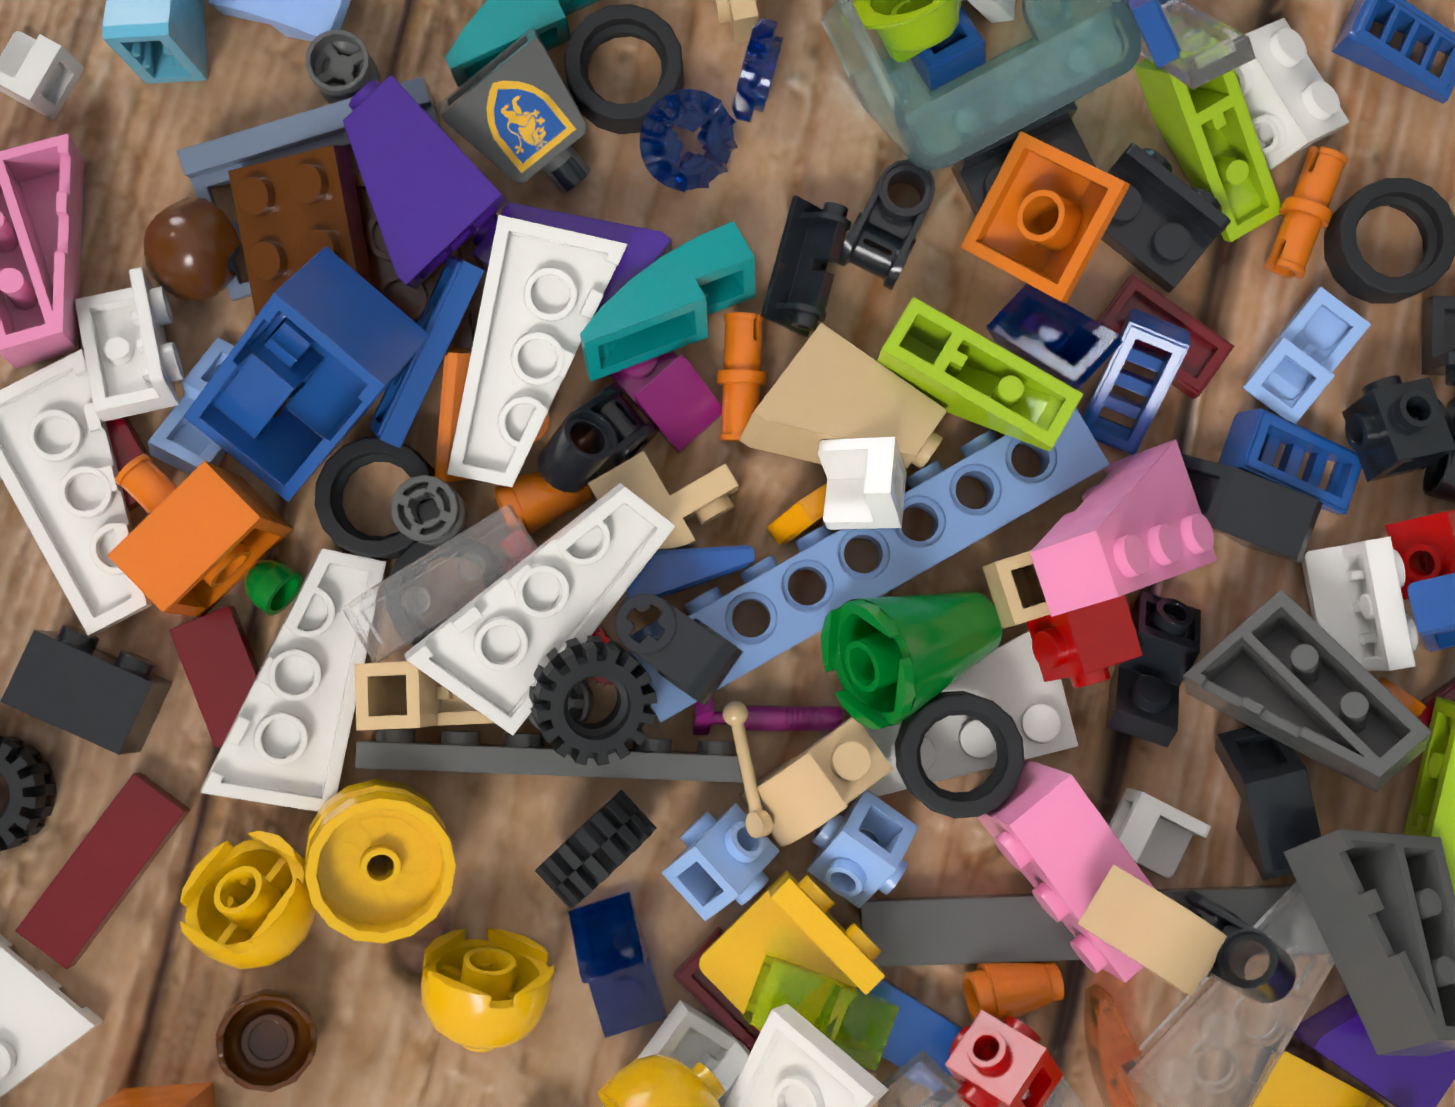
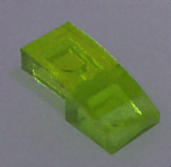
[743,954,900,1071]

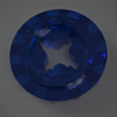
[732,18,784,123]
[640,89,738,193]

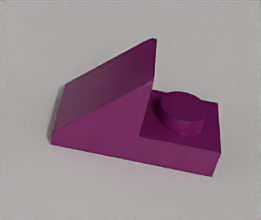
[609,351,722,453]

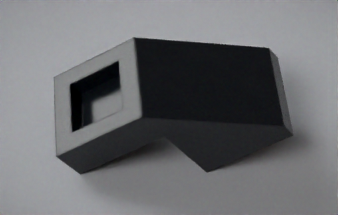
[1181,454,1323,563]
[1106,590,1201,747]
[1215,726,1321,881]

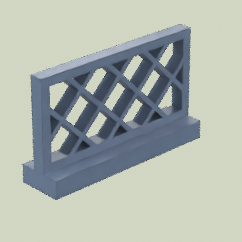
[177,76,441,301]

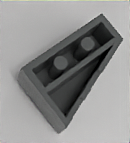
[1183,589,1432,792]
[1283,829,1455,1056]

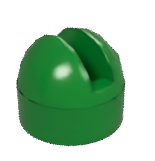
[244,560,303,616]

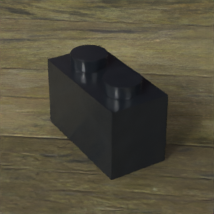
[0,624,173,755]

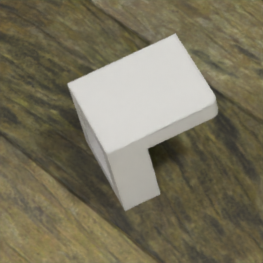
[0,31,85,121]
[818,437,906,530]
[1109,787,1211,878]

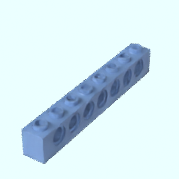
[629,408,1110,722]

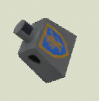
[440,27,591,193]

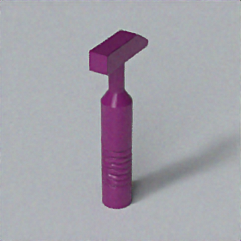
[692,697,842,735]

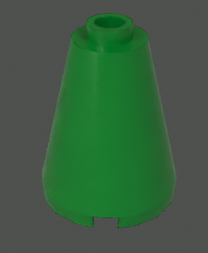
[820,591,1002,730]

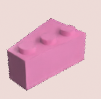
[0,133,84,369]
[1030,439,1218,617]
[977,759,1155,983]

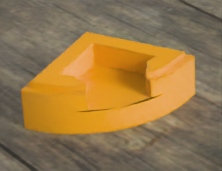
[766,483,827,545]

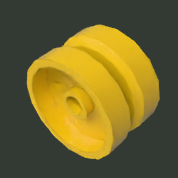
[305,779,456,944]

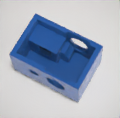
[183,246,431,502]

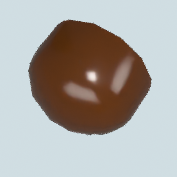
[143,197,240,302]
[216,989,318,1092]

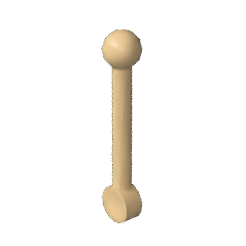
[722,701,773,838]

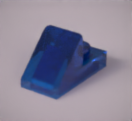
[986,283,1123,390]
[568,890,668,1038]

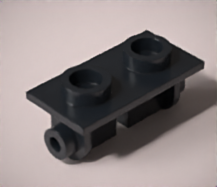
[760,196,851,337]

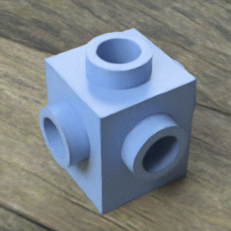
[807,790,919,909]
[662,803,780,922]

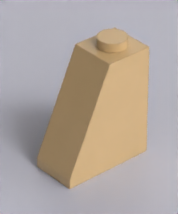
[739,323,948,470]

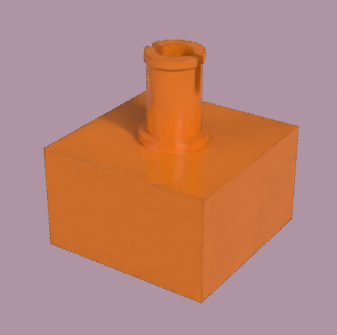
[107,454,293,617]

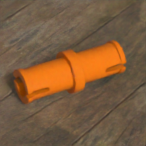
[1264,146,1348,279]
[716,312,767,442]

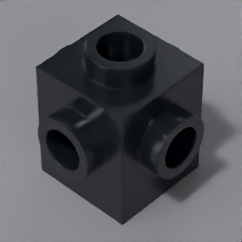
[1342,375,1455,482]

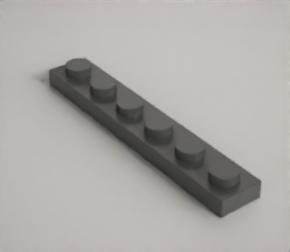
[355,728,743,783]

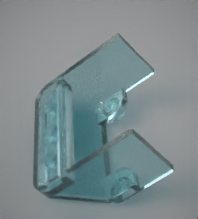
[820,0,1141,171]

